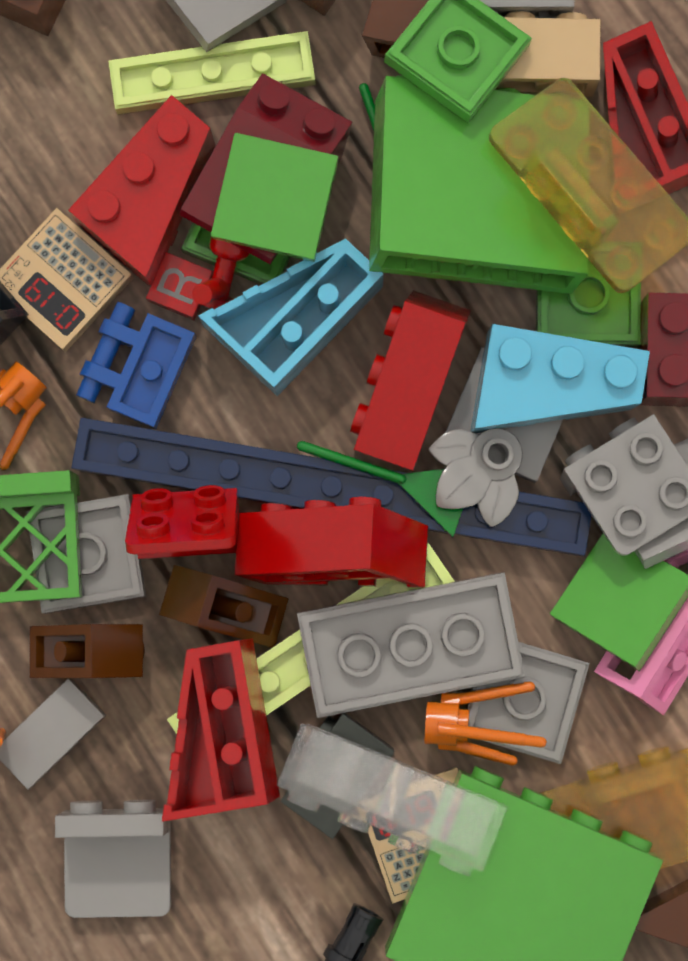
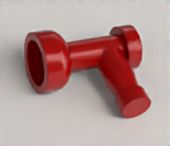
[192,237,250,309]

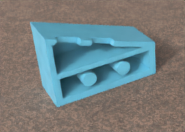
[198,238,384,396]
[470,324,650,433]

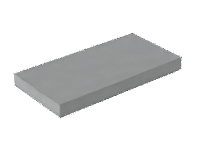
[297,572,525,718]

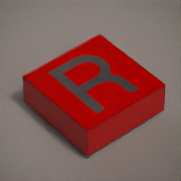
[146,252,213,321]

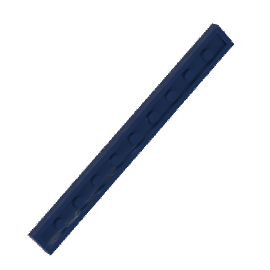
[71,418,592,557]

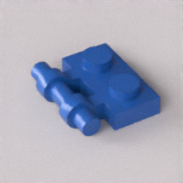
[76,302,197,429]

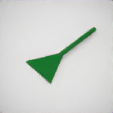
[297,441,463,538]

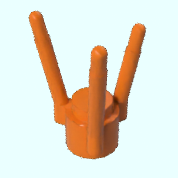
[0,361,47,470]
[424,682,547,766]

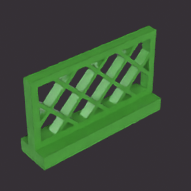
[0,470,82,603]

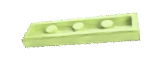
[108,31,316,115]

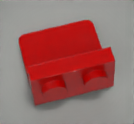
[125,485,239,559]

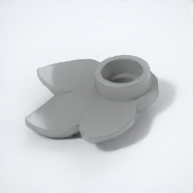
[429,428,523,527]

